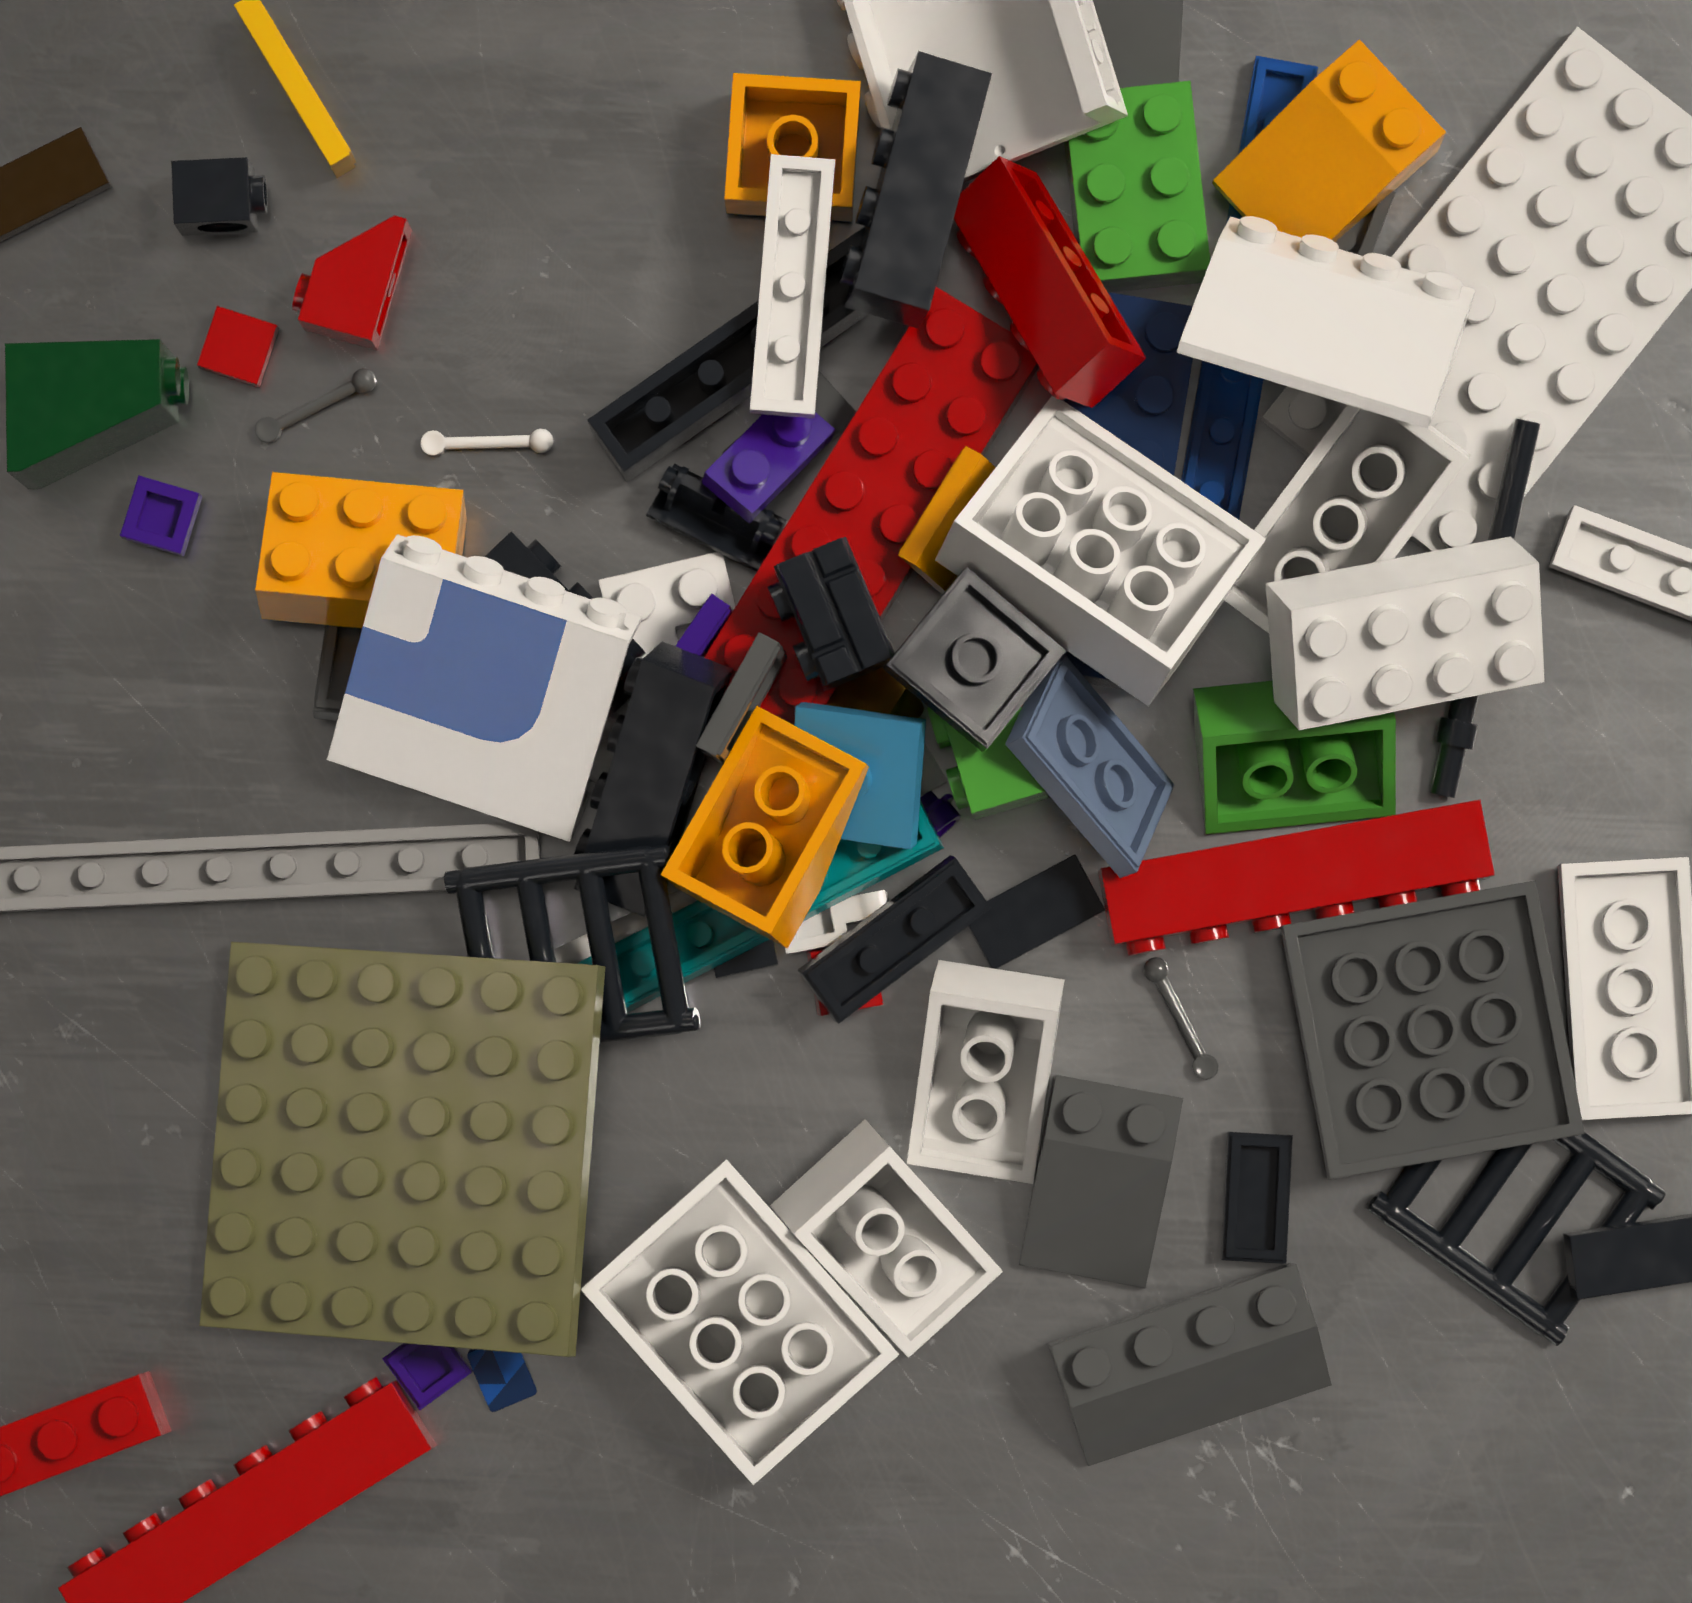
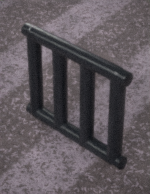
[444,844,701,1043]
[1367,1132,1666,1346]

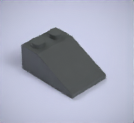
[1019,1075,1183,1288]

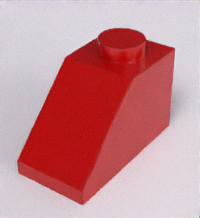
[292,215,412,351]

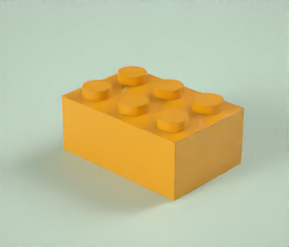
[255,472,467,628]

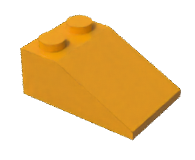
[1212,39,1446,242]
[661,706,869,949]

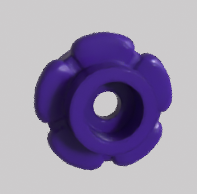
[920,791,961,838]

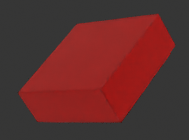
[197,306,280,388]

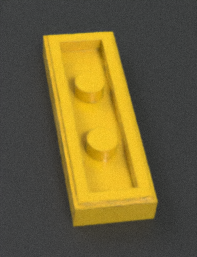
[233,0,356,178]

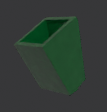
[5,339,189,489]

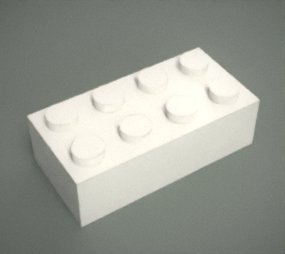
[1224,405,1471,633]
[1266,536,1544,730]

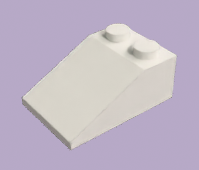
[907,960,1065,1184]
[770,1119,1003,1358]

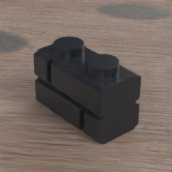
[767,537,895,691]

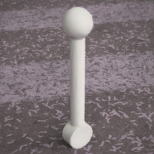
[421,428,554,457]

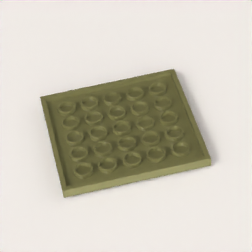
[199,942,605,1357]

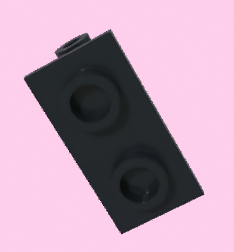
[646,463,787,572]

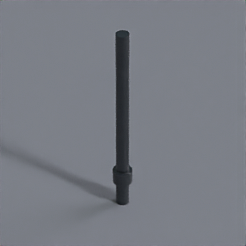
[1430,419,1541,798]

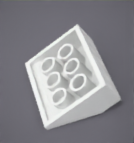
[1177,216,1476,429]
[935,396,1266,707]
[581,1159,899,1485]

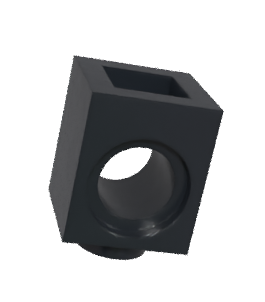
[171,157,268,236]

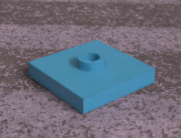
[794,702,926,850]

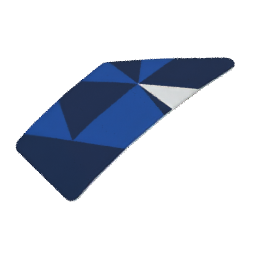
[467,1349,537,1412]

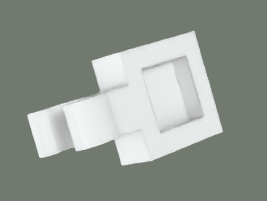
[785,890,889,955]

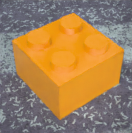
[724,73,861,222]

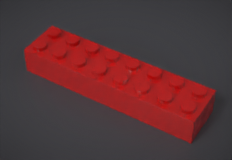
[704,287,1039,725]

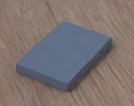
[1005,654,1174,878]

